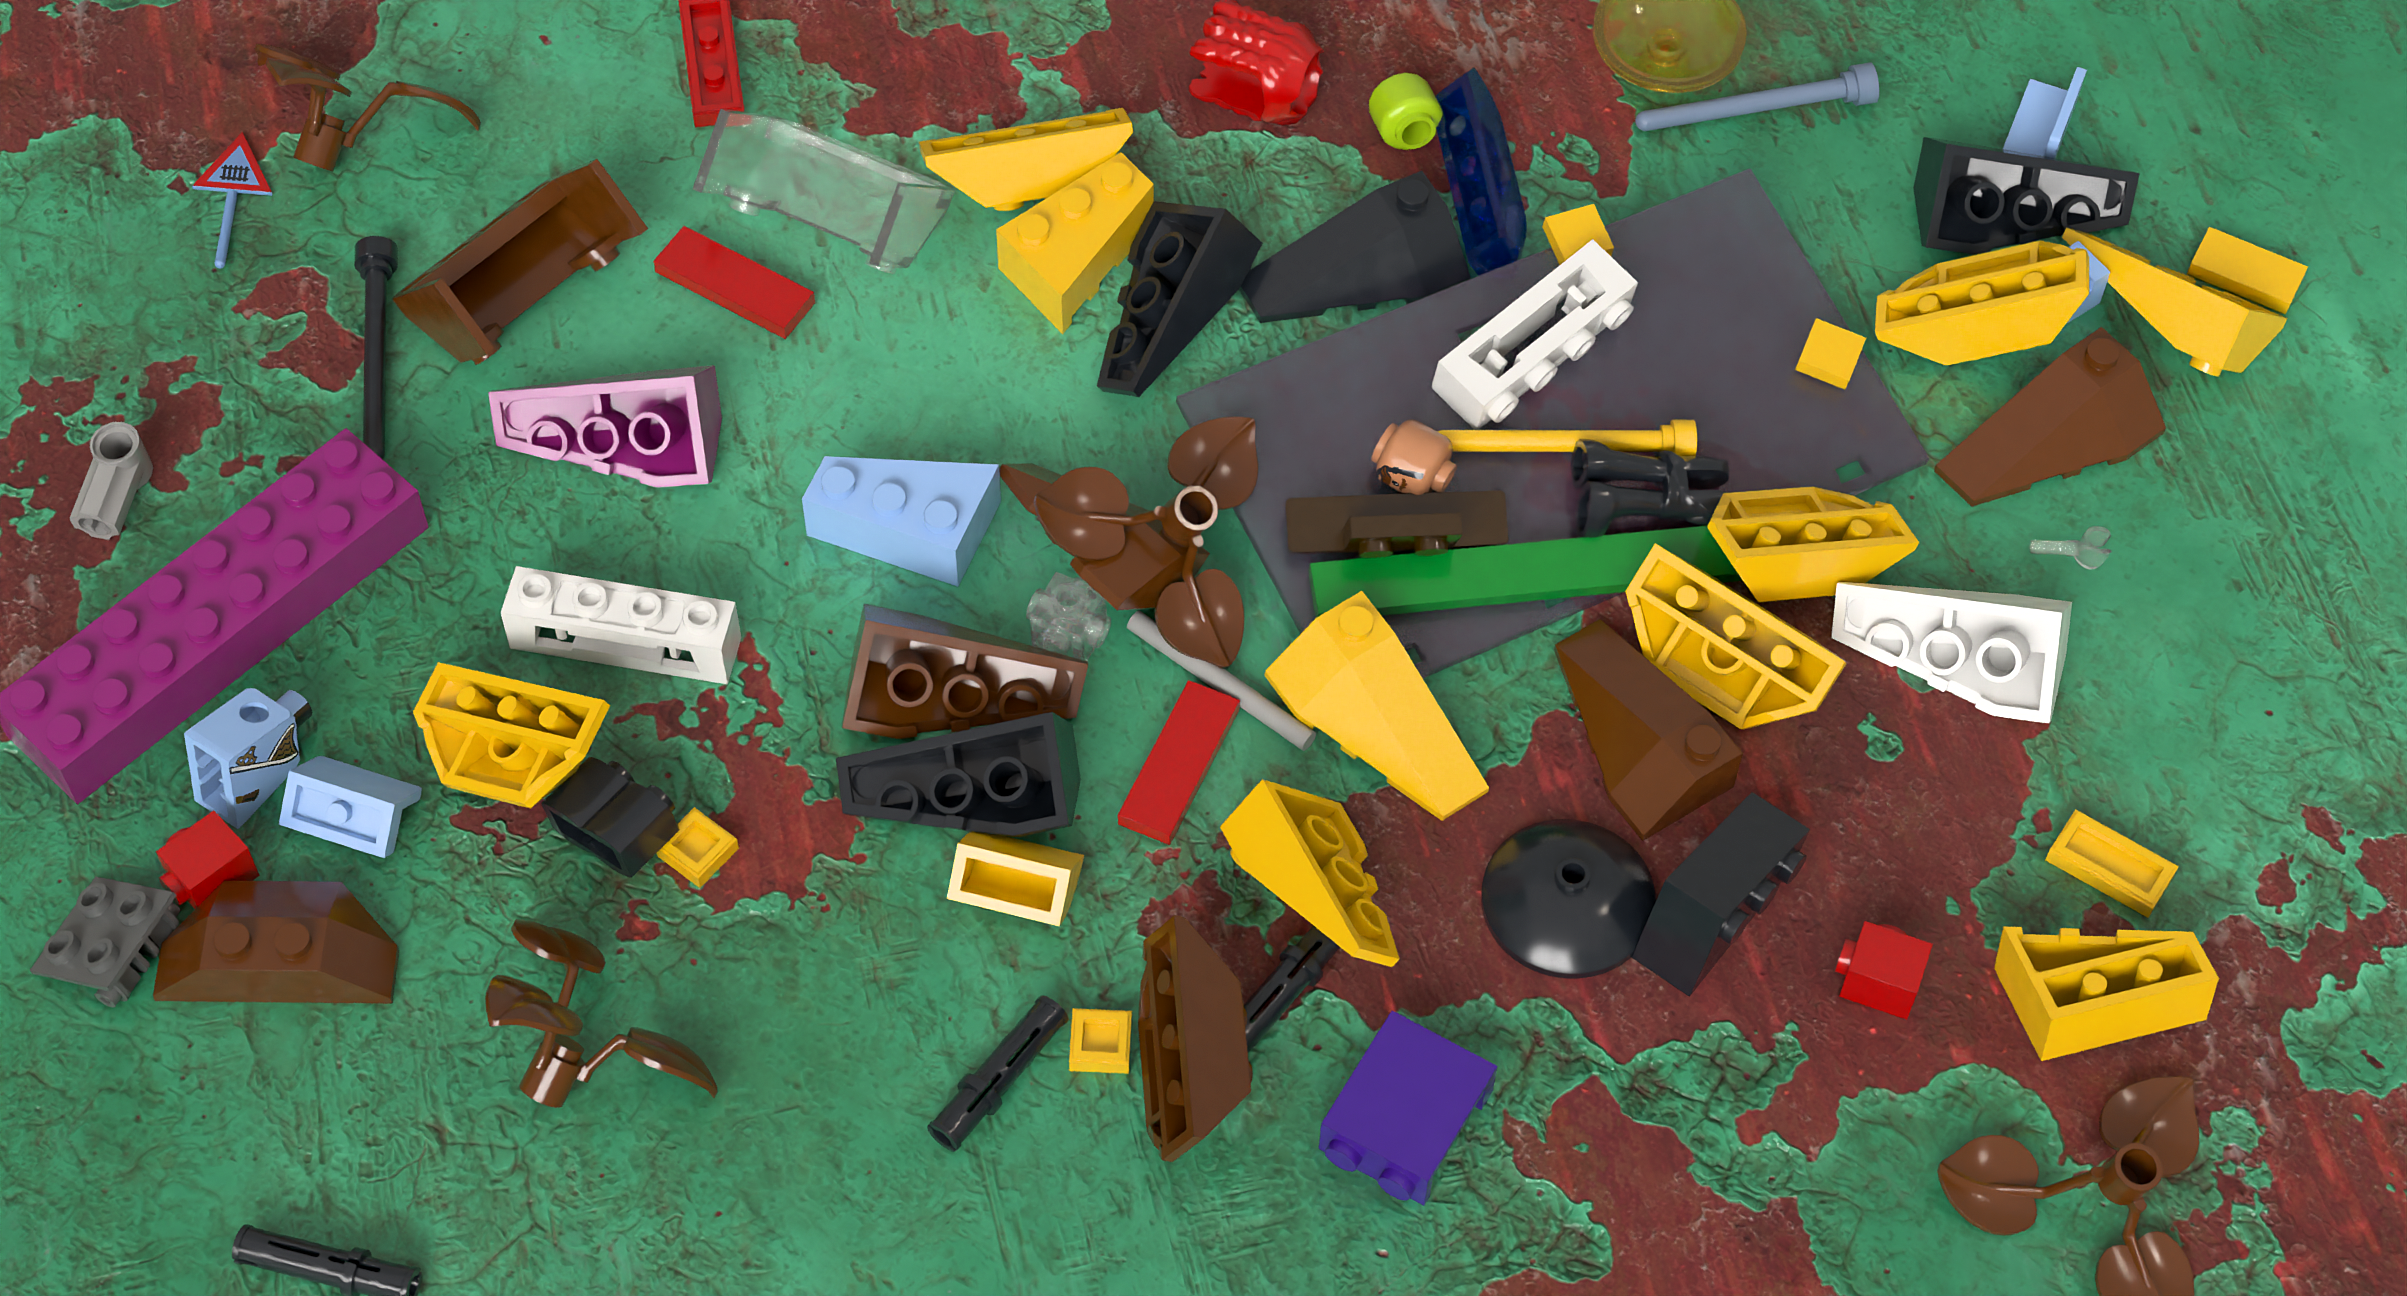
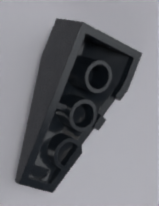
[836,712,1081,837]

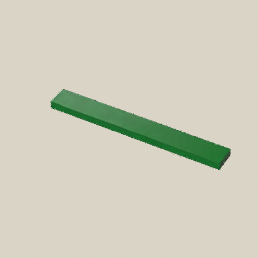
[1308,526,1743,618]

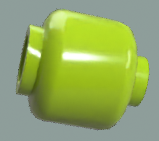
[1369,73,1443,150]

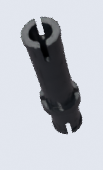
[1243,925,1340,1053]
[927,995,1069,1152]
[232,1224,422,1296]

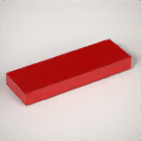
[678,0,746,128]
[653,226,815,339]
[1118,680,1240,845]

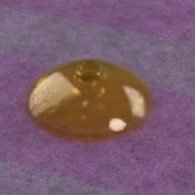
[1593,0,1747,93]

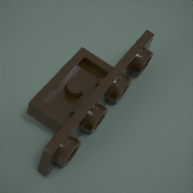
[1284,490,1509,558]

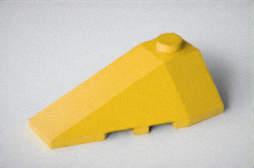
[2062,228,2288,377]

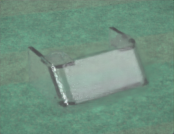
[693,109,955,274]

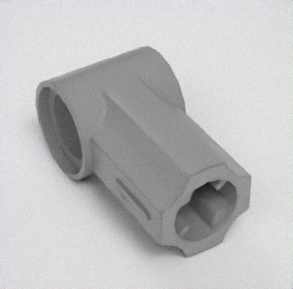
[70,422,153,540]

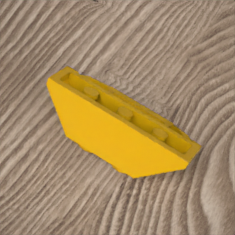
[919,108,1133,211]
[1875,241,2089,366]
[1707,487,1919,602]
[1625,543,1847,730]
[413,662,610,809]

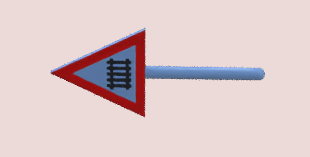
[192,132,272,269]

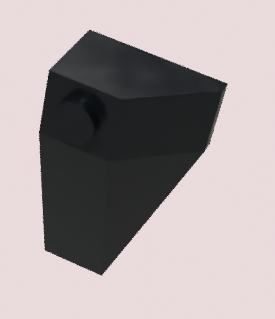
[1913,137,2140,255]
[1239,171,1471,323]
[1097,201,1263,397]

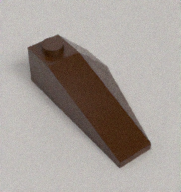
[1934,327,2166,507]
[999,463,1210,610]
[842,604,1088,739]
[1554,619,1743,841]

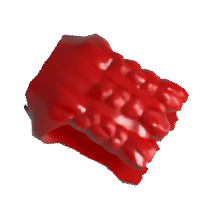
[1189,0,1324,126]

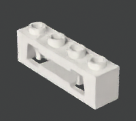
[1431,239,1638,430]
[501,566,741,685]

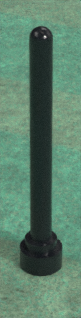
[354,236,398,460]

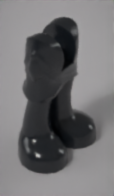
[1571,439,1730,538]

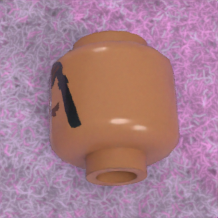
[1371,419,1457,495]

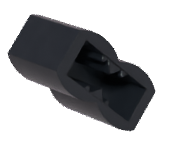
[541,757,680,878]

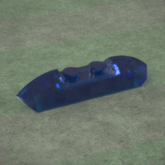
[1435,67,1527,282]

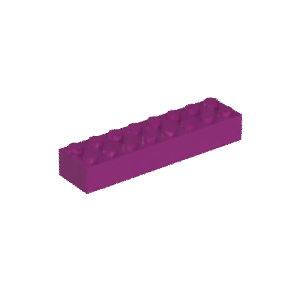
[0,428,429,805]

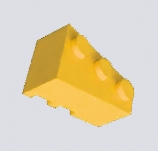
[996,152,1154,334]
[1994,926,2219,1061]

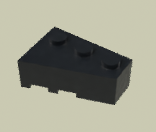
[1632,792,1810,997]

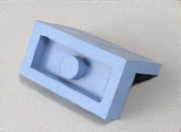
[2003,67,2087,158]
[279,756,422,858]

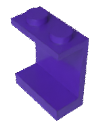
[1319,1011,1498,1206]

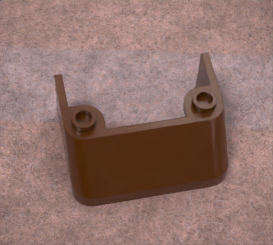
[392,159,648,365]

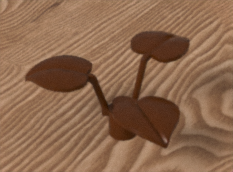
[254,44,481,172]
[1034,417,1258,668]
[485,919,718,1108]
[1937,1076,2199,1296]

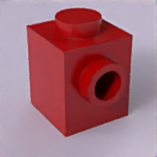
[156,810,260,909]
[1835,921,1933,1020]

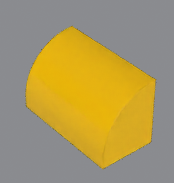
[947,831,1084,926]

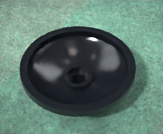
[1481,819,1656,979]

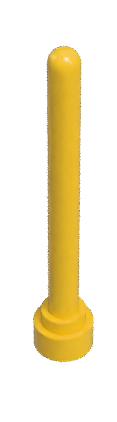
[1437,419,1697,456]

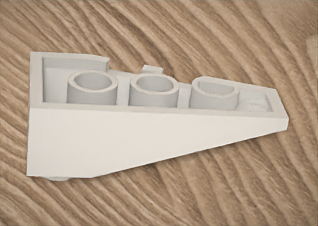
[1831,582,2072,723]

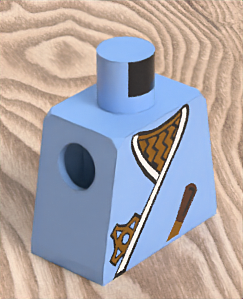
[184,688,312,829]

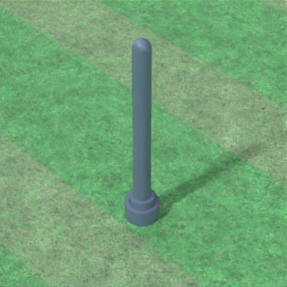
[1635,62,1879,131]

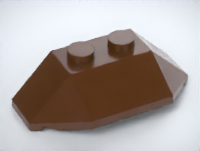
[153,880,399,1004]
[1138,915,1253,1162]

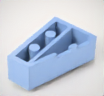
[802,456,1001,587]

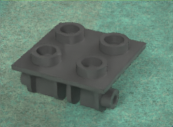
[30,876,181,1008]

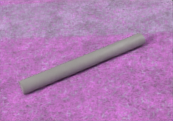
[1127,610,1316,751]

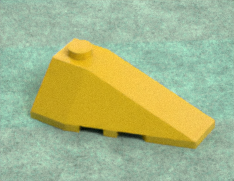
[1264,591,1489,821]
[1220,779,1399,967]

